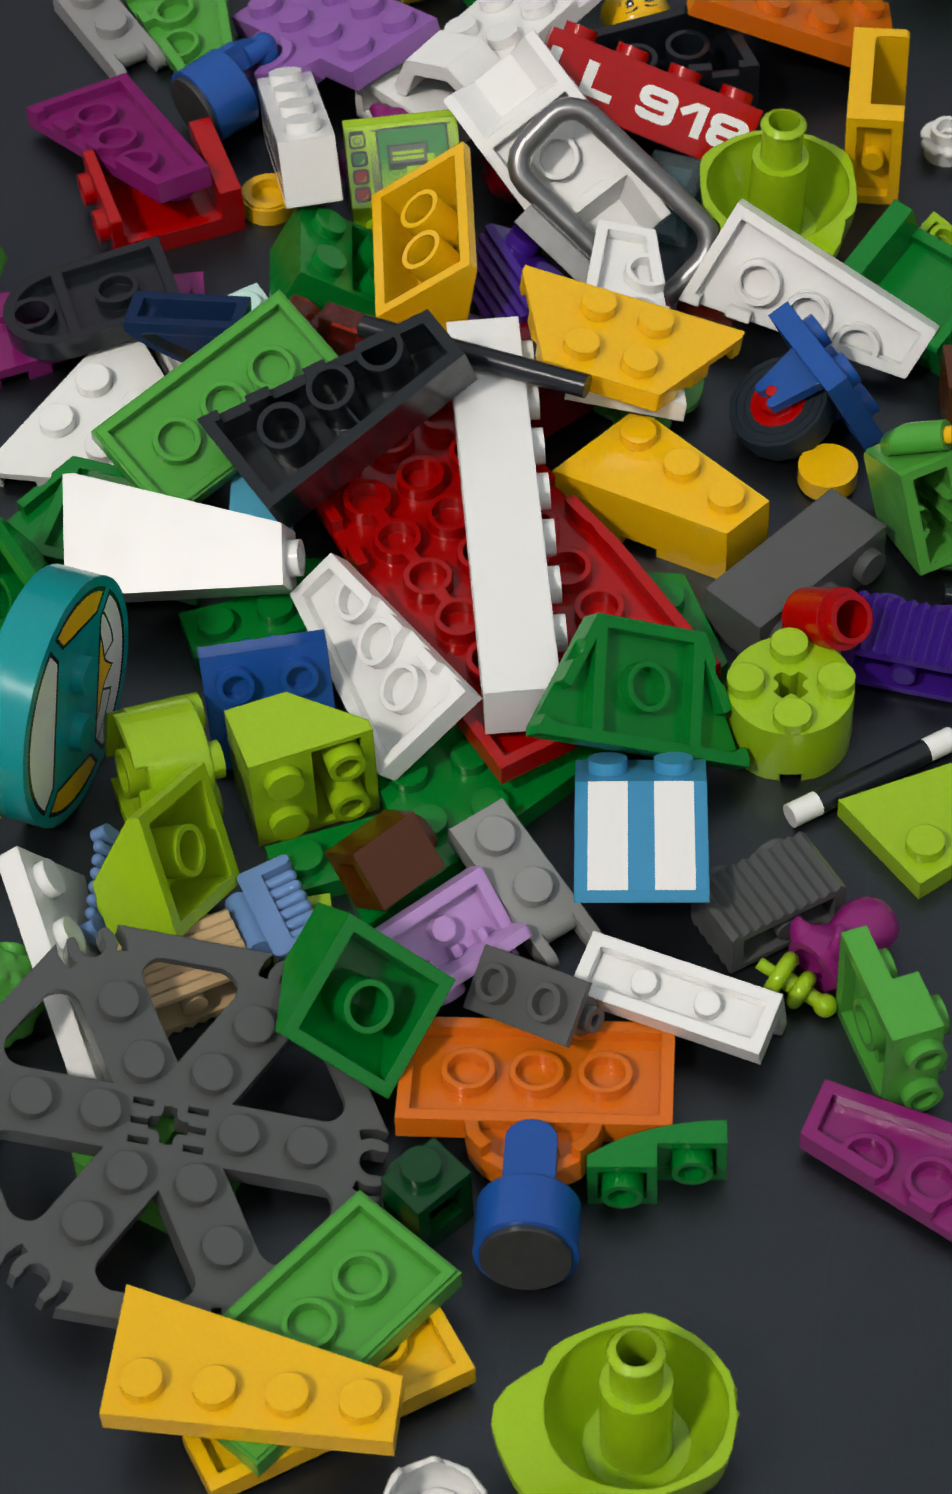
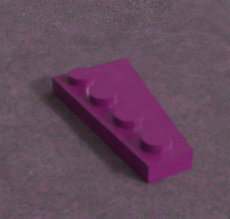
[25,73,212,204]

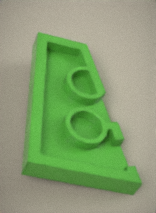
[122,0,235,73]

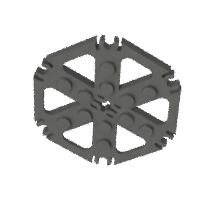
[0,925,389,1329]

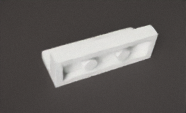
[574,931,787,1065]

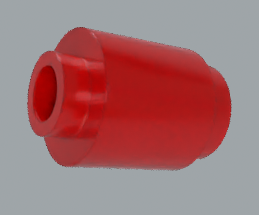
[781,587,873,651]

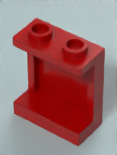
[76,117,246,251]

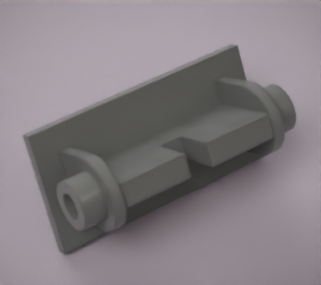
[463,944,605,1048]

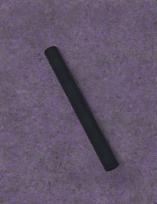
[357,314,592,398]

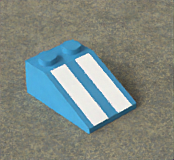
[574,751,710,903]

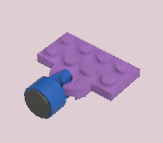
[170,0,440,143]

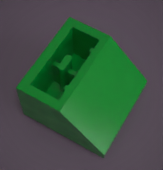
[269,205,376,341]

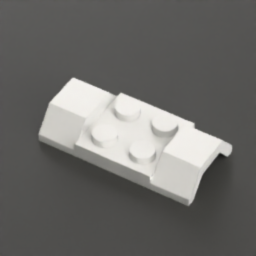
[395,0,602,95]
[443,29,672,233]

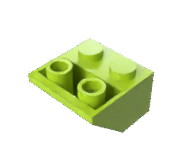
[224,692,380,847]

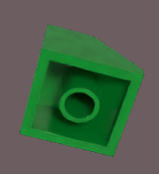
[275,902,456,1099]

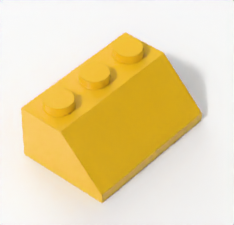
[372,142,477,332]

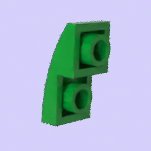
[587,1120,728,1209]

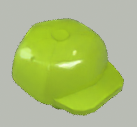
[700,108,857,258]
[491,1313,741,1494]

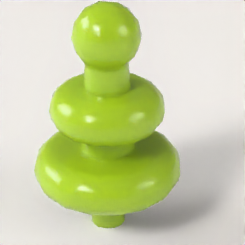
[755,951,838,1018]

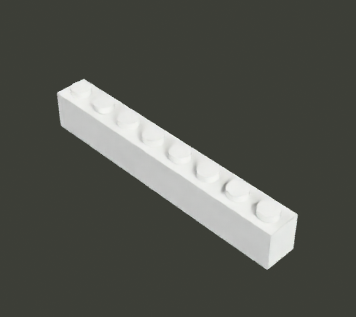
[446,316,568,735]

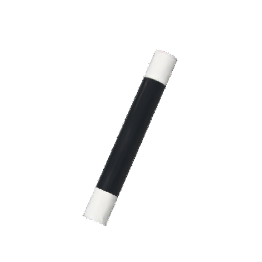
[783,727,952,828]

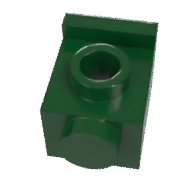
[378,1137,474,1249]

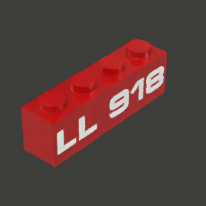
[544,20,763,161]

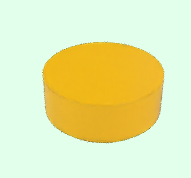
[242,173,296,226]
[797,443,858,500]

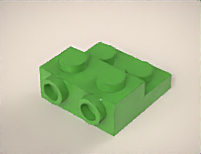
[836,925,950,1112]

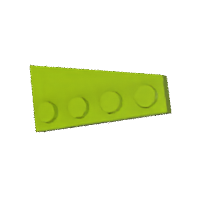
[837,763,952,900]

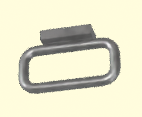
[507,97,719,305]

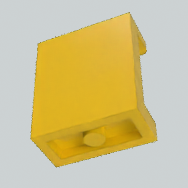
[845,27,910,205]

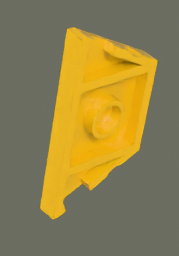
[519,265,745,412]

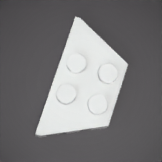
[0,339,164,487]

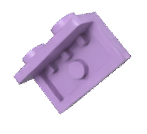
[375,866,533,1006]

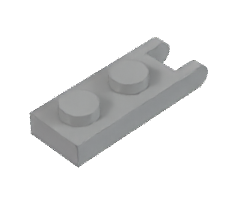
[53,0,167,78]
[446,798,601,969]

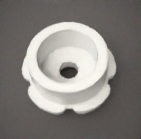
[920,116,952,167]

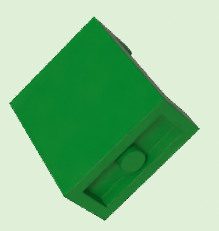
[844,199,952,376]

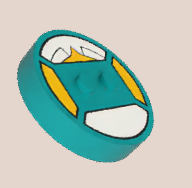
[0,564,128,828]

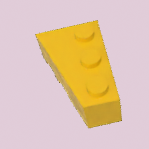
[552,412,770,579]

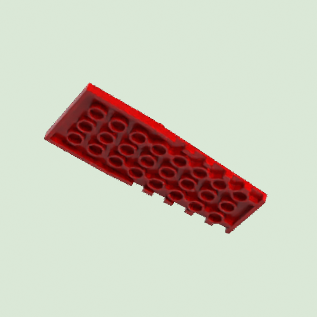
[315,400,721,785]

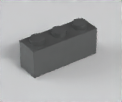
[705,488,887,654]

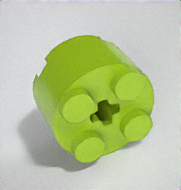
[725,627,856,781]
[103,692,226,822]

